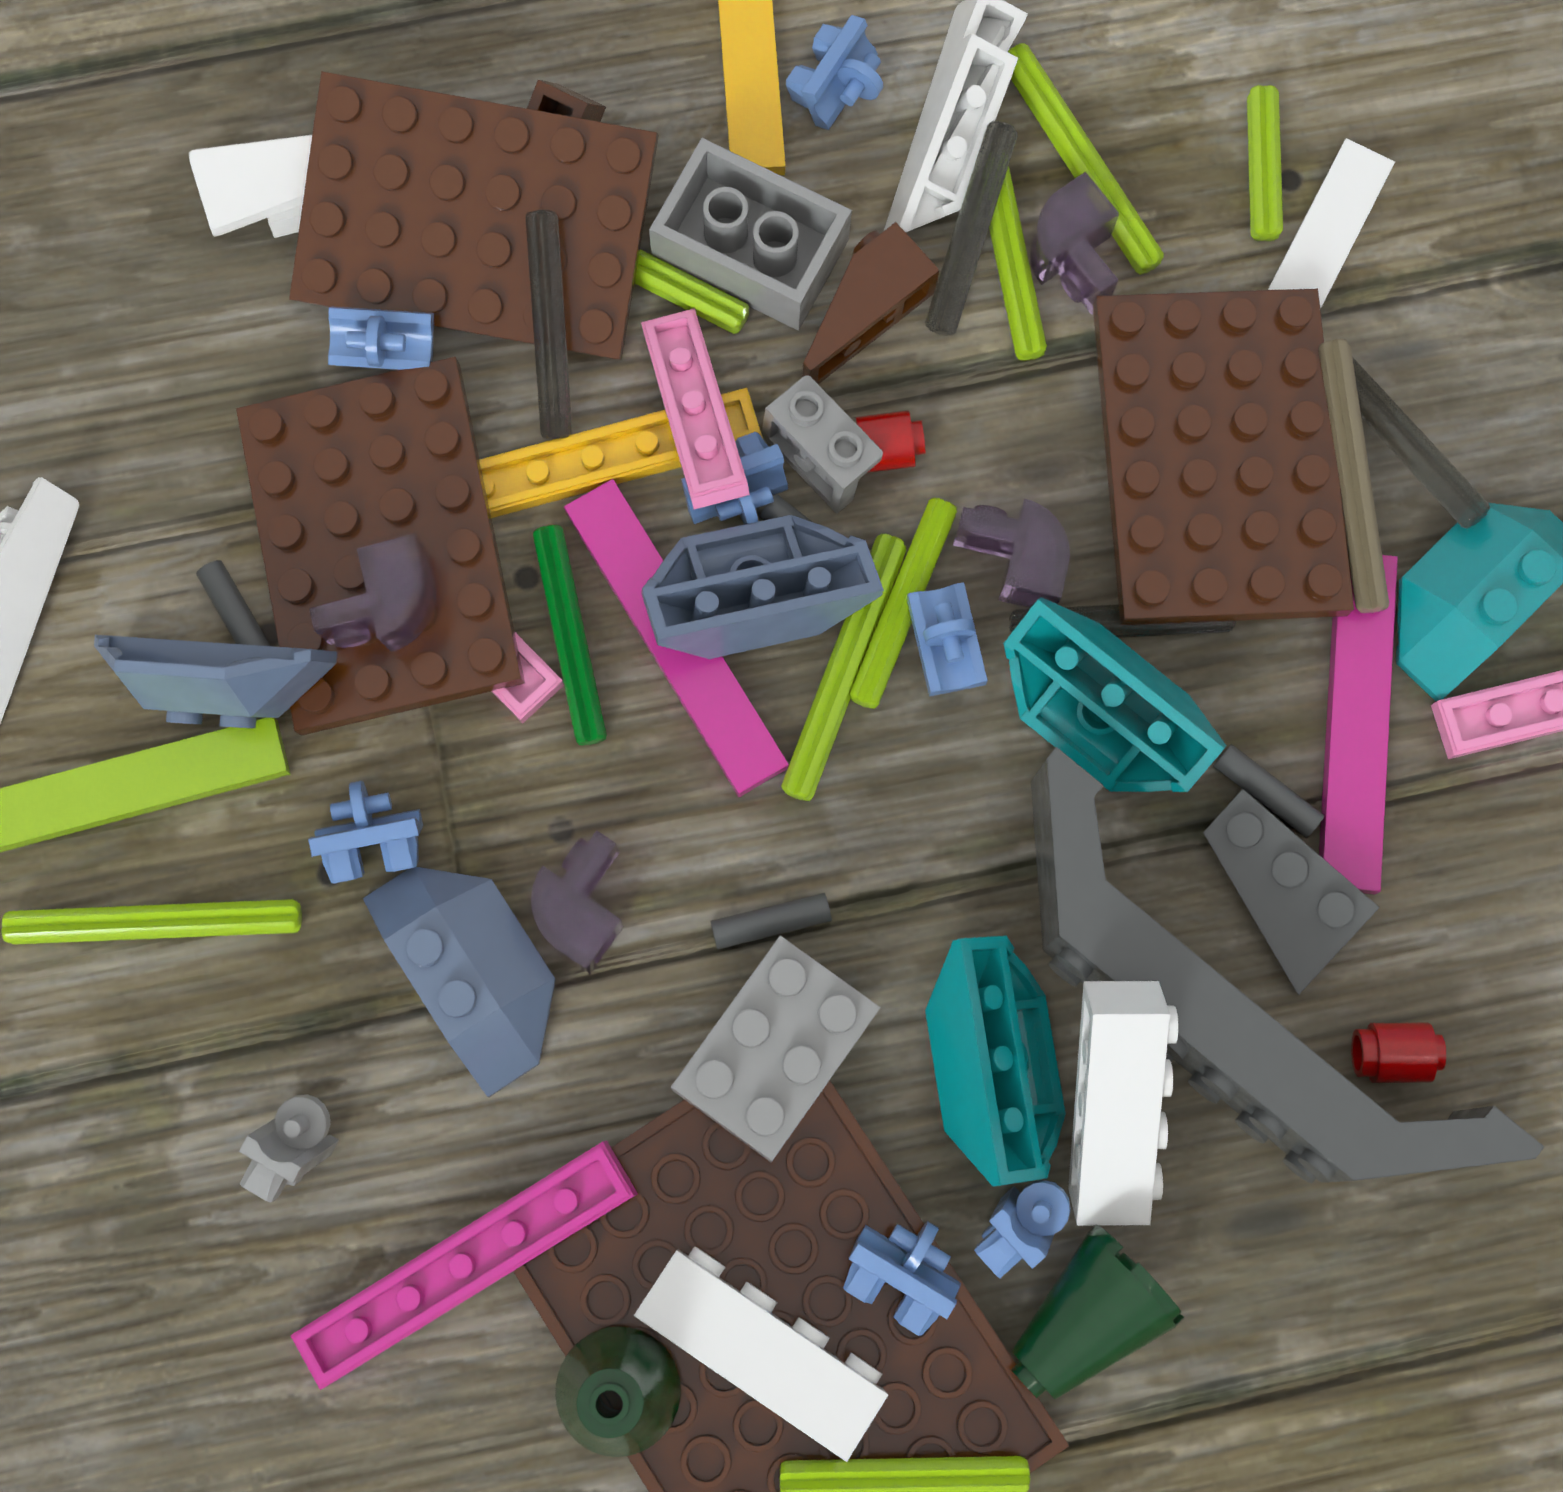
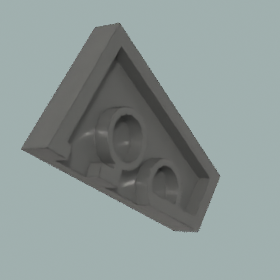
[1203,789,1380,995]

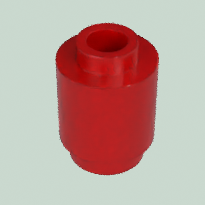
[856,410,926,473]
[1351,1022,1446,1083]

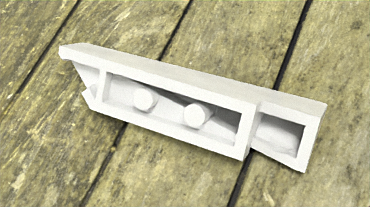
[884,0,1028,232]
[189,135,312,238]
[0,477,79,724]

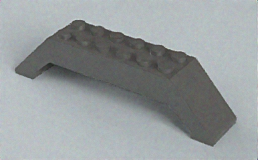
[1031,747,1544,1183]

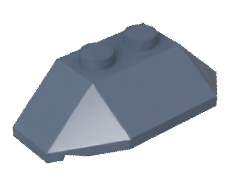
[641,515,884,659]
[94,635,337,728]
[363,867,556,1097]

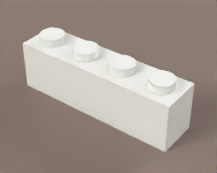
[1068,981,1178,1226]
[634,1246,888,1462]

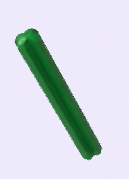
[533,525,607,746]

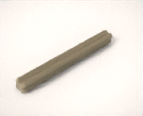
[1318,339,1389,613]

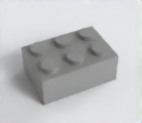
[649,138,852,331]
[671,935,881,1162]

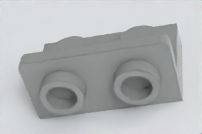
[761,376,883,514]

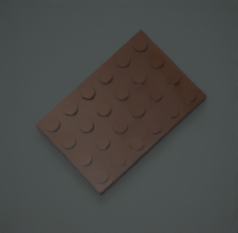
[289,71,659,360]
[1093,288,1354,625]
[236,357,525,736]

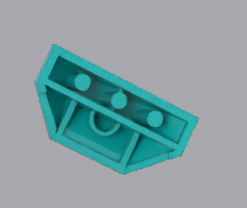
[1396,501,1563,701]
[1003,597,1227,792]
[925,935,1066,1187]

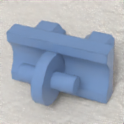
[786,15,883,130]
[328,306,434,370]
[681,432,788,525]
[906,582,988,697]
[308,781,423,884]
[974,1180,1071,1278]
[843,1221,961,1336]

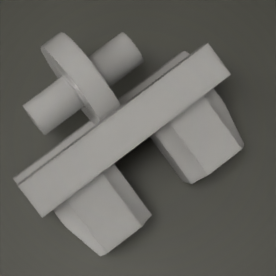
[239,1094,339,1202]

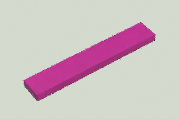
[564,479,789,797]
[1319,555,1398,895]
[290,1140,638,1390]

